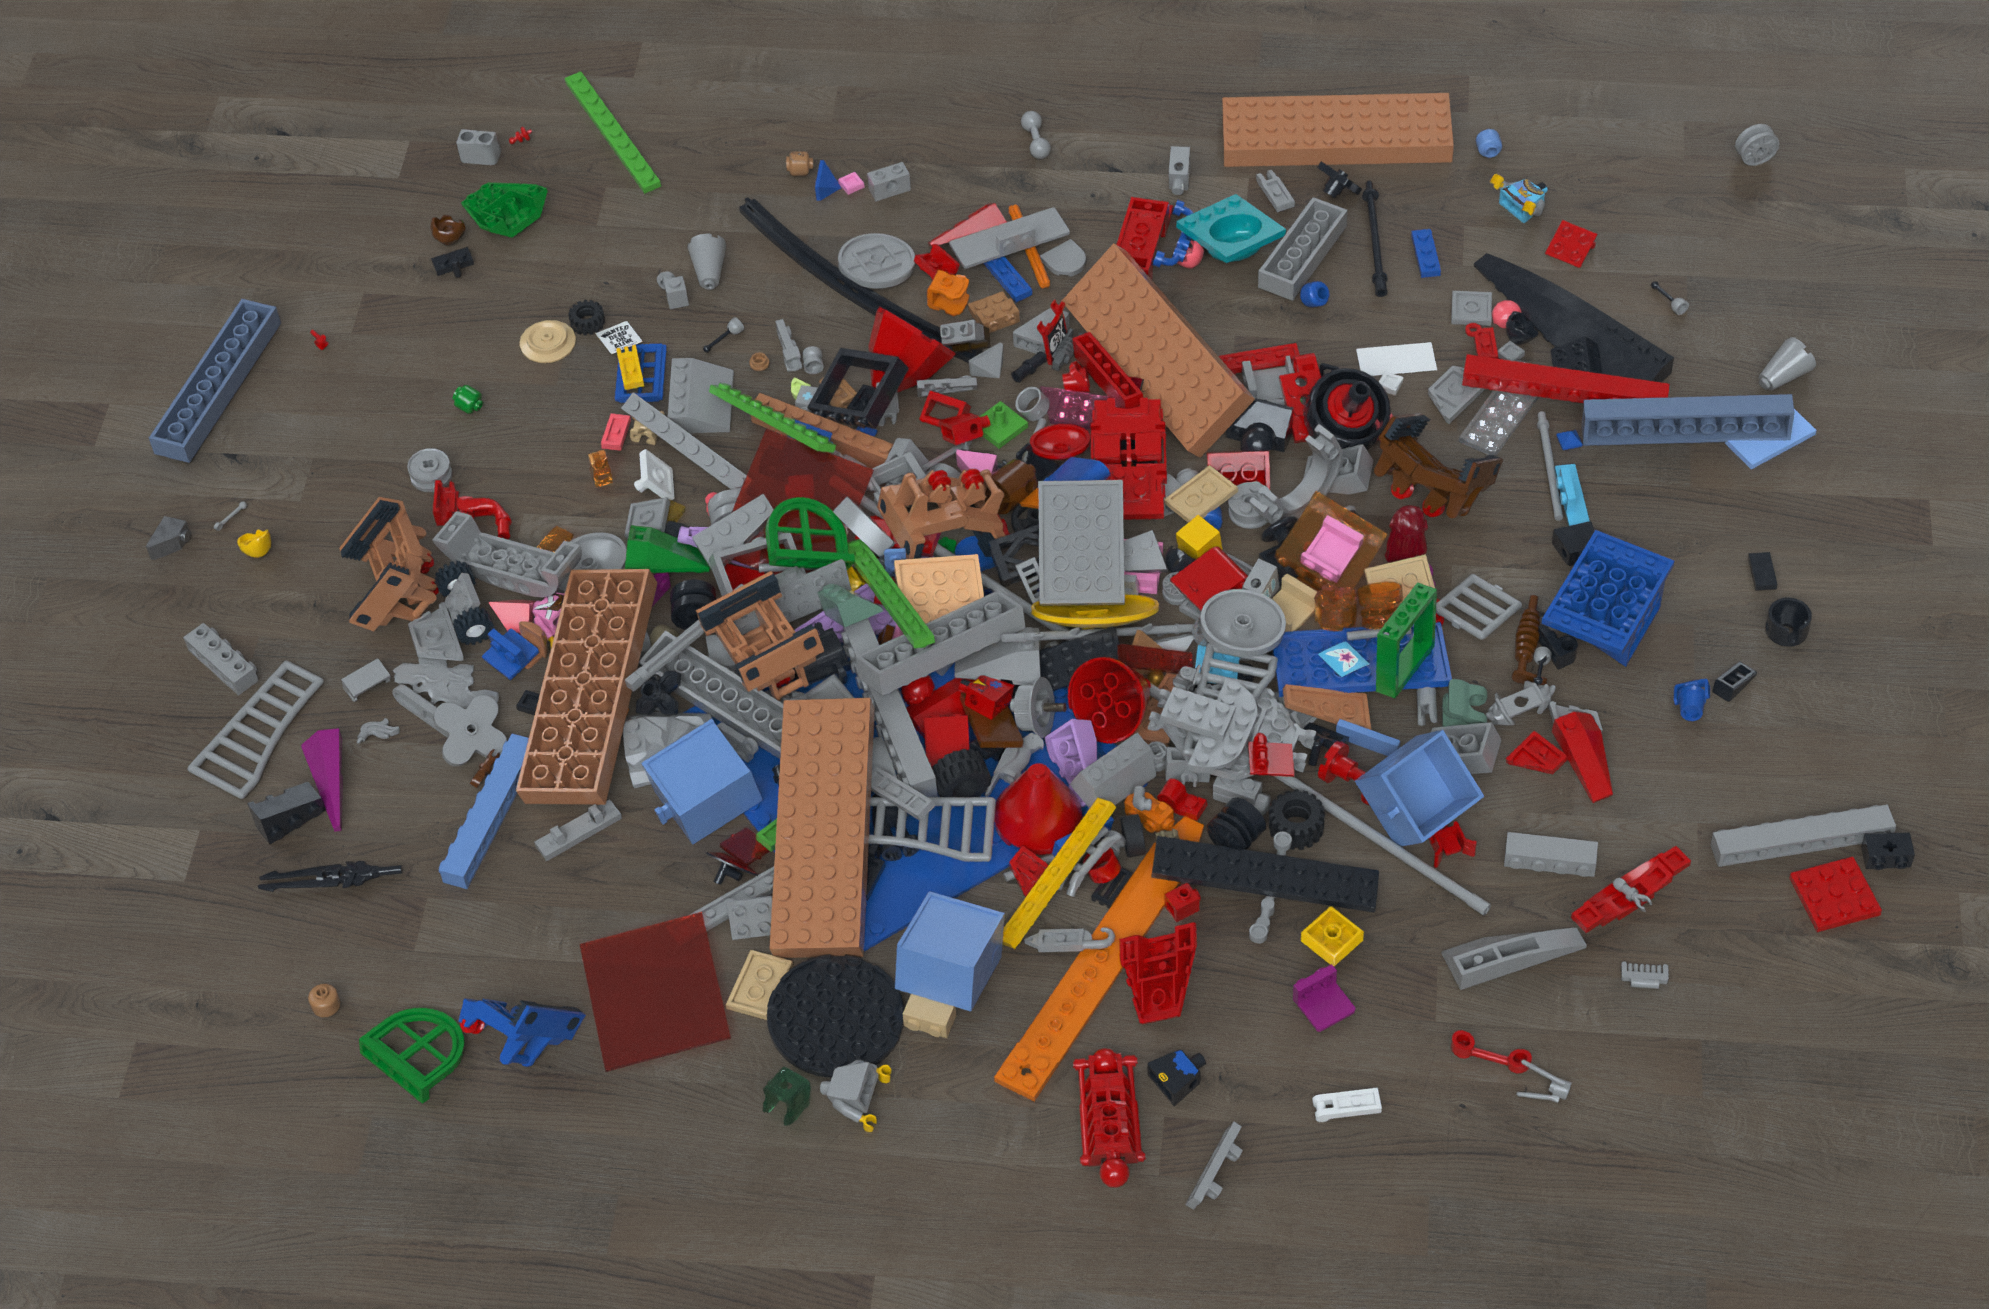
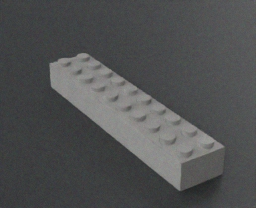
[841,618,938,797]
[639,631,783,759]

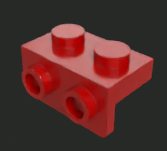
[914,244,960,280]

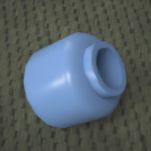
[1476,129,1502,158]

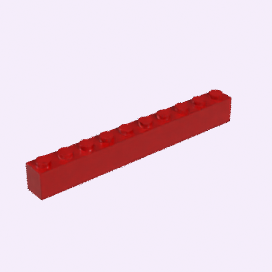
[1462,354,1670,403]

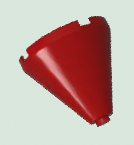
[994,763,1082,855]

